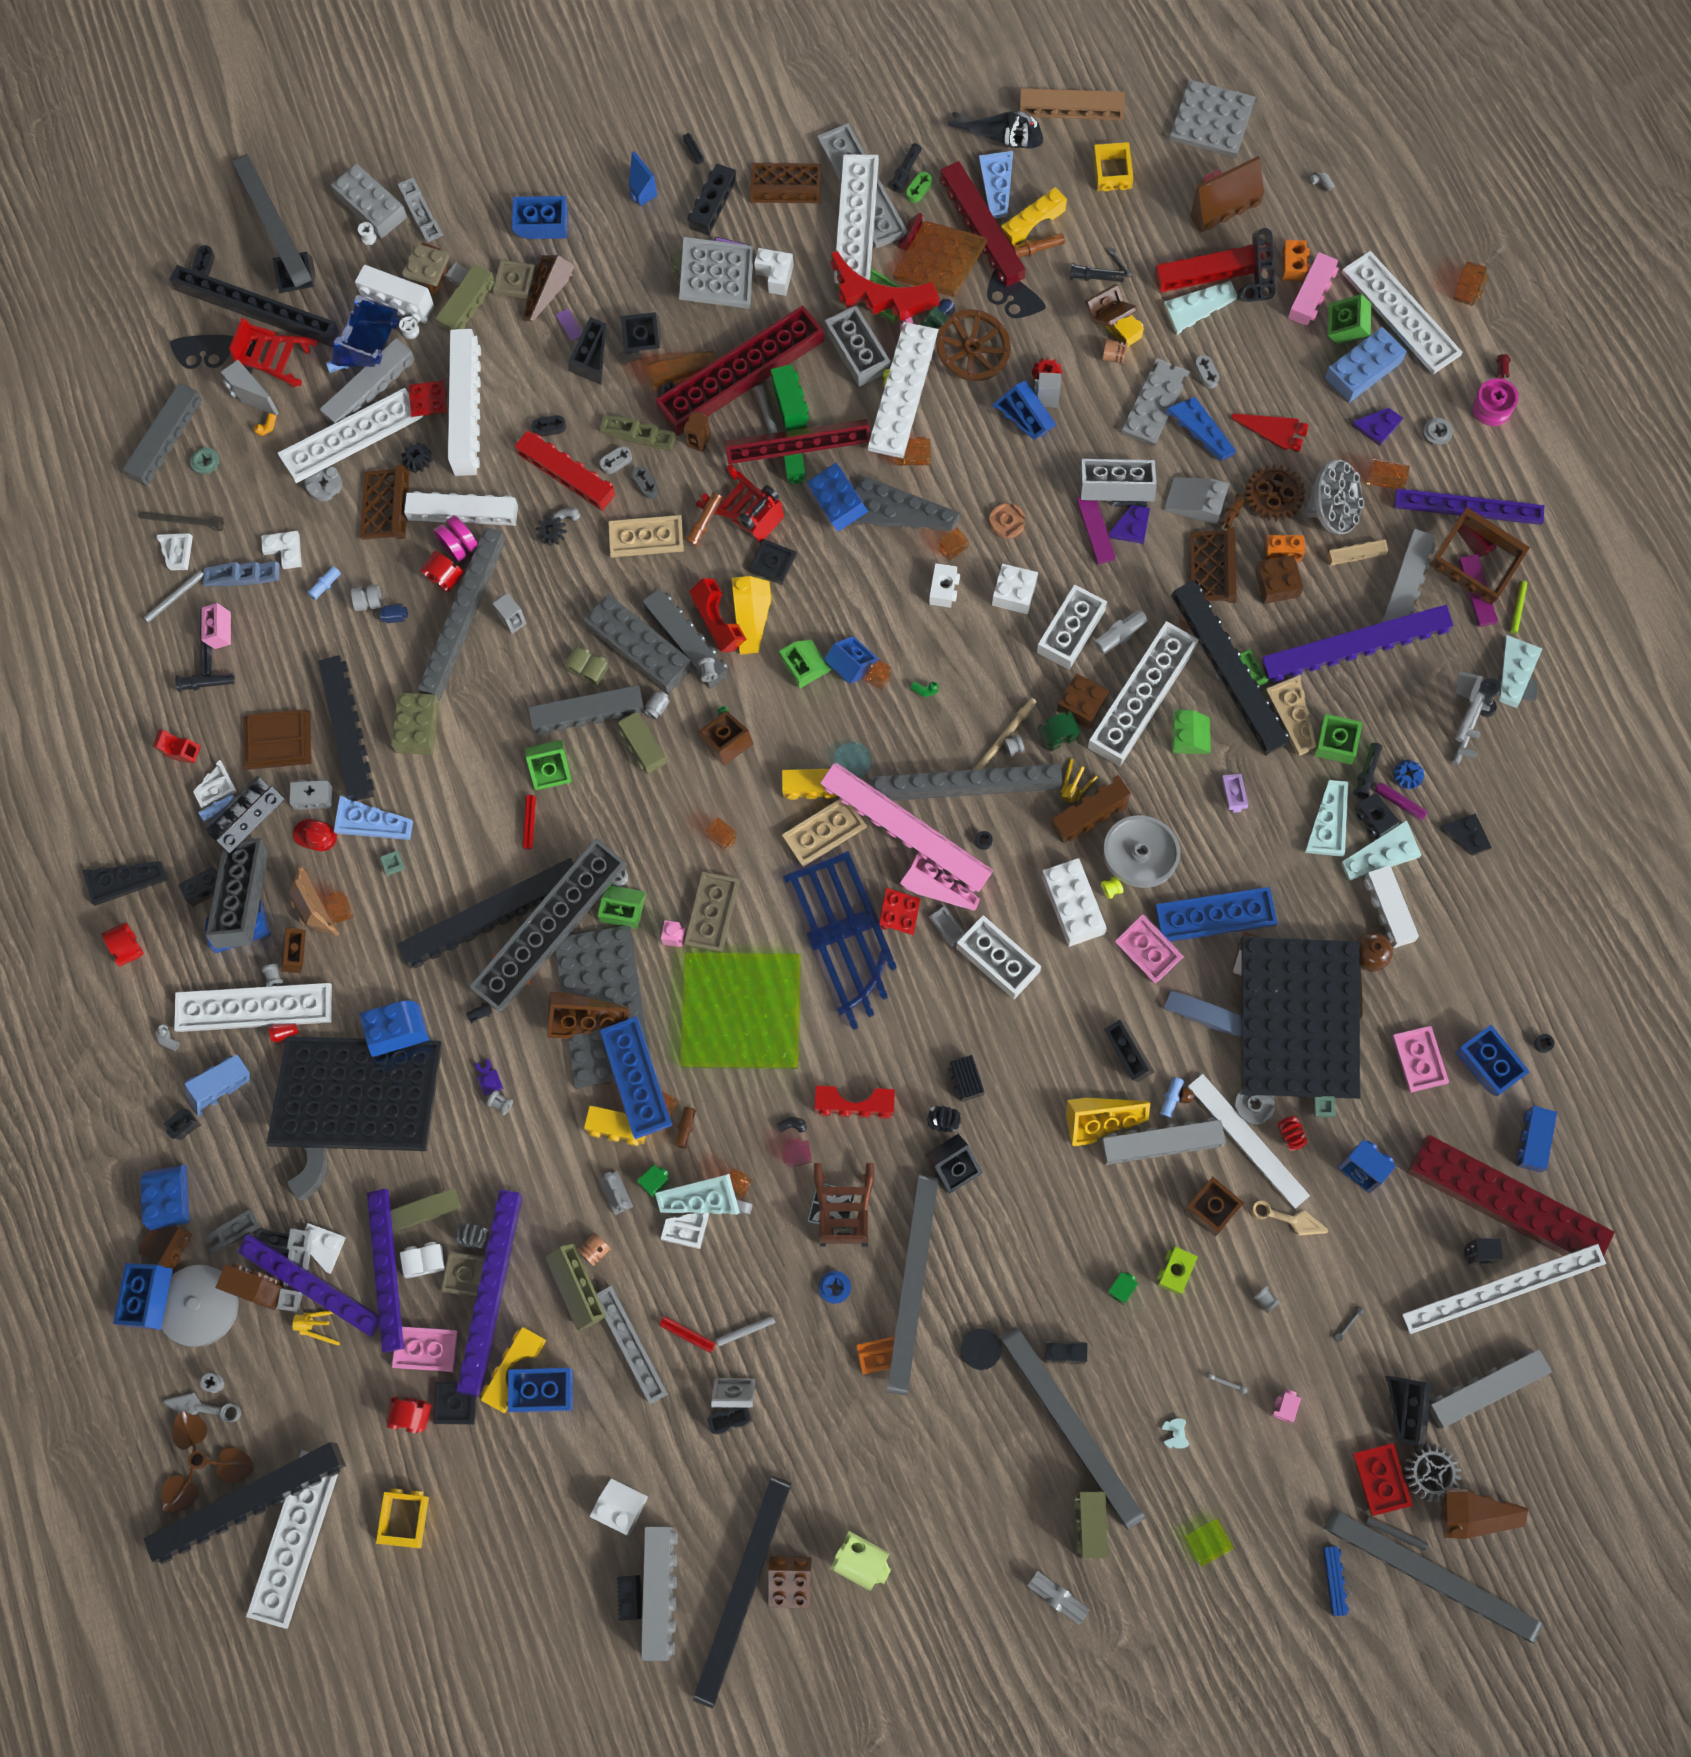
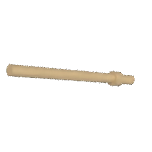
[973,698,1037,770]

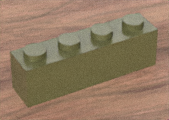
[436,263,495,333]
[546,1244,606,1331]

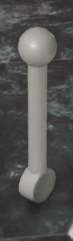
[1206,1373,1248,1394]

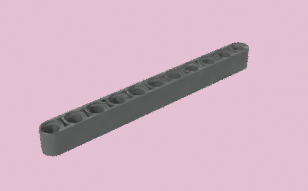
[231,154,312,287]
[887,1174,939,1396]
[999,1326,1145,1530]
[1323,1509,1543,1644]

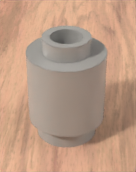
[644,691,670,720]

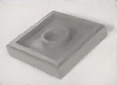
[711,1378,755,1407]

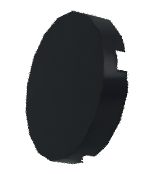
[961,1329,1002,1370]

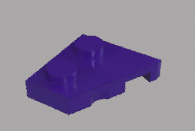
[1352,408,1403,446]
[1109,505,1150,544]

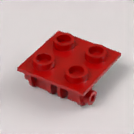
[408,380,447,417]
[879,888,920,935]

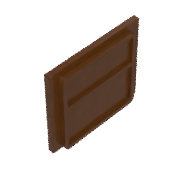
[243,710,312,770]

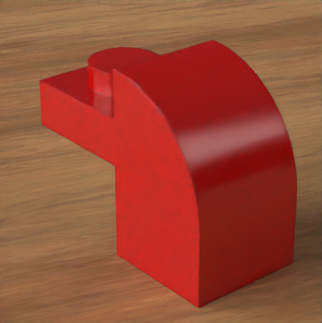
[152,730,201,763]

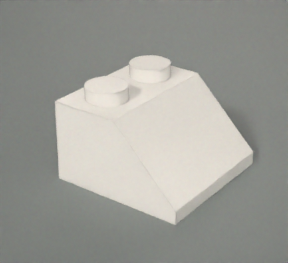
[590,1479,648,1536]

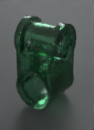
[919,305,950,329]

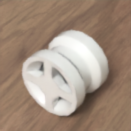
[399,316,420,339]

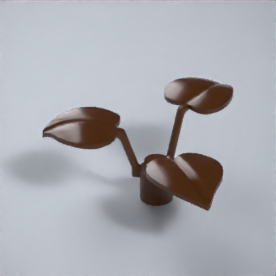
[162,1411,254,1512]

